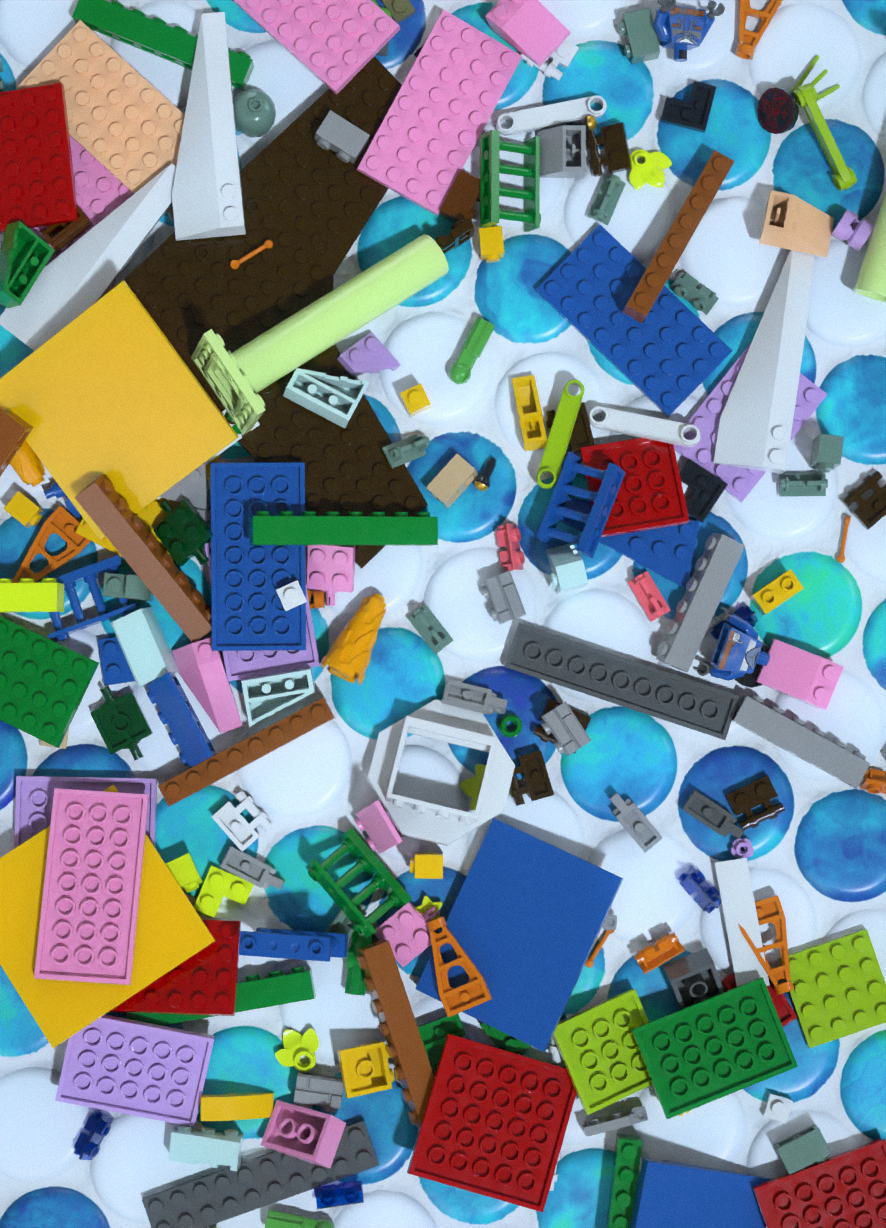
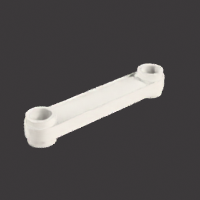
[496,96,607,136]
[589,407,701,447]

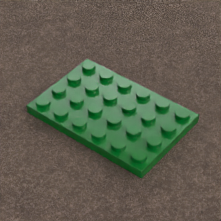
[0,616,99,748]
[631,977,798,1120]

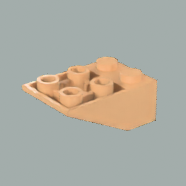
[759,190,834,258]

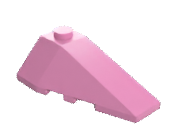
[172,637,243,733]

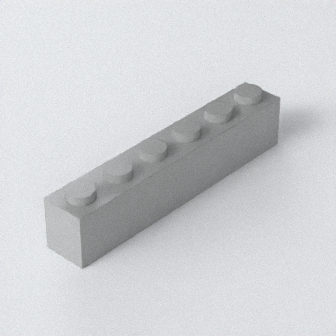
[656,533,745,673]
[732,694,870,788]

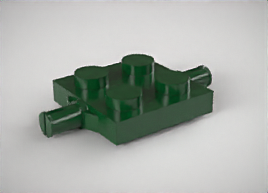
[153,499,213,566]
[90,686,153,761]

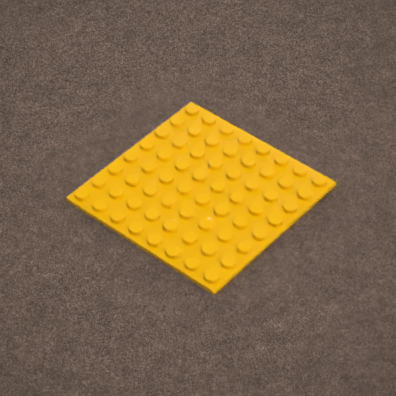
[0,280,239,540]
[0,784,215,1049]

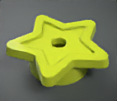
[415,895,443,921]

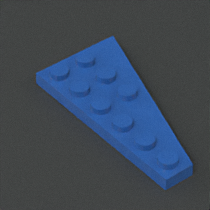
[559,497,700,589]

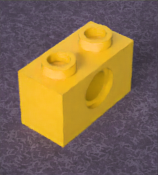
[749,569,804,616]
[410,852,443,879]

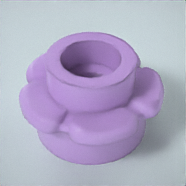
[731,838,754,859]

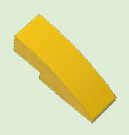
[511,375,547,452]
[201,1093,274,1121]

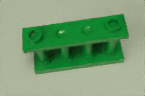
[480,130,541,232]
[306,827,412,938]

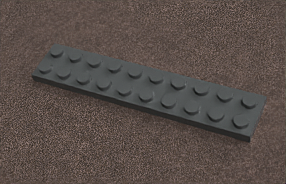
[504,623,740,740]
[142,1119,379,1228]

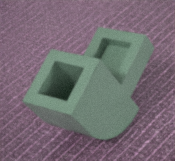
[102,573,153,602]

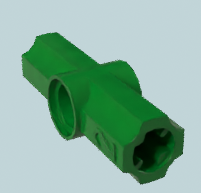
[345,925,374,996]

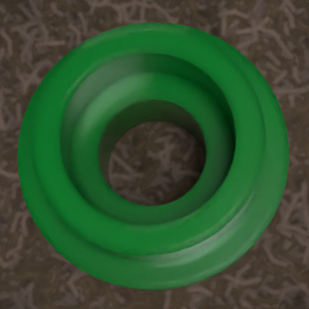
[499,714,522,737]

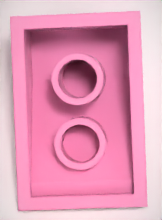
[485,0,571,67]
[756,639,844,710]
[354,799,404,854]
[260,1100,346,1169]

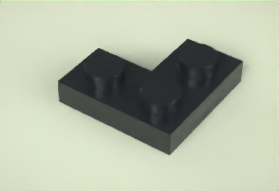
[660,81,716,133]
[680,459,728,523]

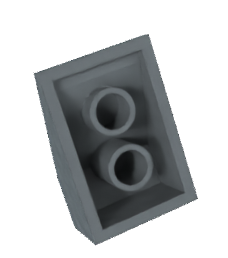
[663,948,724,1009]

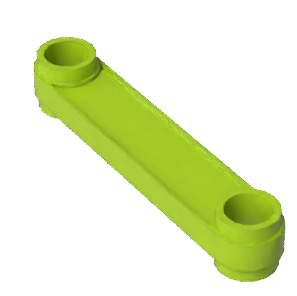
[793,83,857,192]
[536,379,585,489]

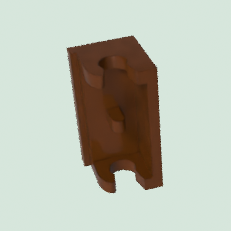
[40,204,93,253]

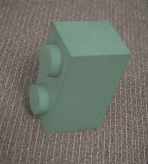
[619,8,660,64]
[810,434,844,473]
[774,1124,832,1175]

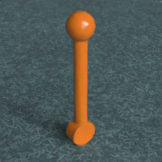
[230,240,273,270]
[836,515,851,563]
[585,930,615,968]

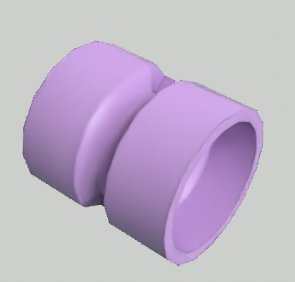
[831,209,875,252]

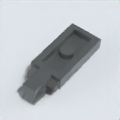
[681,790,744,839]

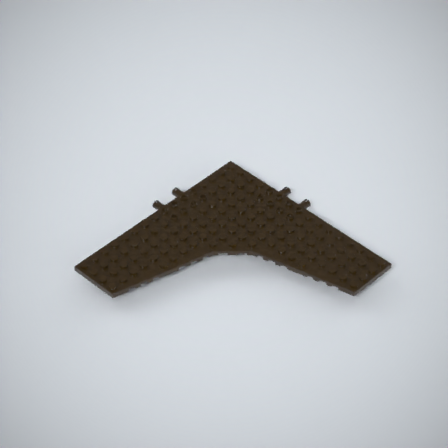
[120,56,428,569]

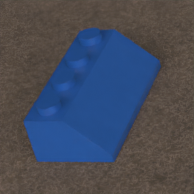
[146,672,217,768]

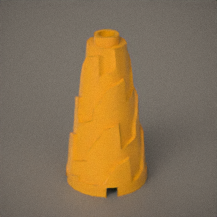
[0,407,46,487]
[320,593,387,685]

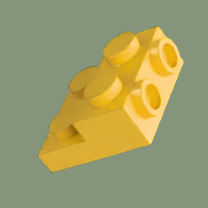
[337,1040,394,1098]

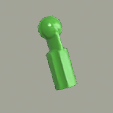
[449,317,495,384]
[265,1209,335,1228]

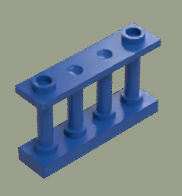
[536,451,626,559]
[41,555,140,642]
[238,927,348,962]

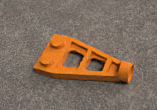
[735,0,783,60]
[11,506,91,583]
[738,895,794,995]
[426,916,493,1017]

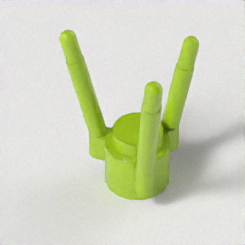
[790,55,840,109]

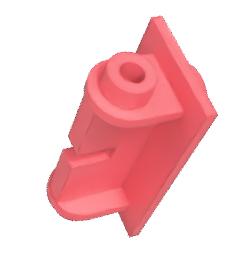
[495,524,525,572]
[627,571,671,622]

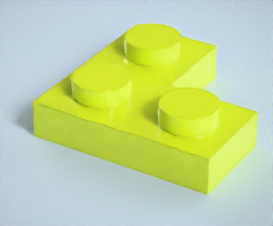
[194,865,254,918]

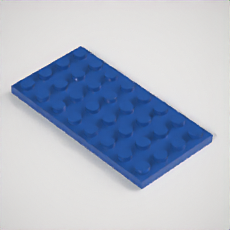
[536,224,733,417]
[211,462,306,651]

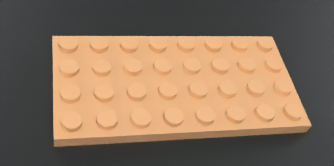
[17,20,185,194]

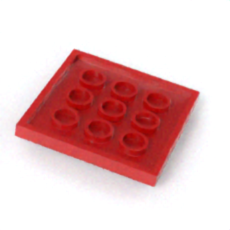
[580,438,689,538]

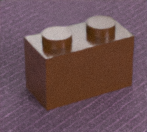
[439,170,480,223]

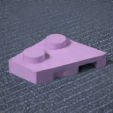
[337,332,401,376]

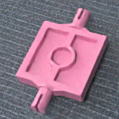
[307,545,355,606]
[374,901,440,968]

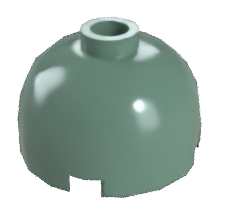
[233,89,276,138]

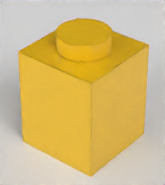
[478,226,504,263]
[400,383,431,418]
[4,491,44,528]

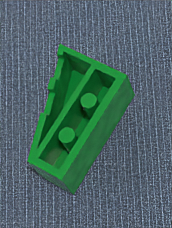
[0,221,55,308]

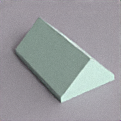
[111,607,178,687]

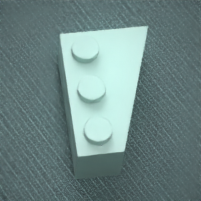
[283,368,370,428]
[546,543,588,594]
[241,667,315,727]
[168,1125,244,1171]

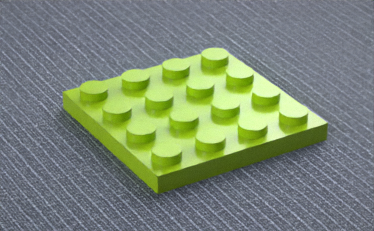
[777,929,886,1049]
[553,988,652,1115]

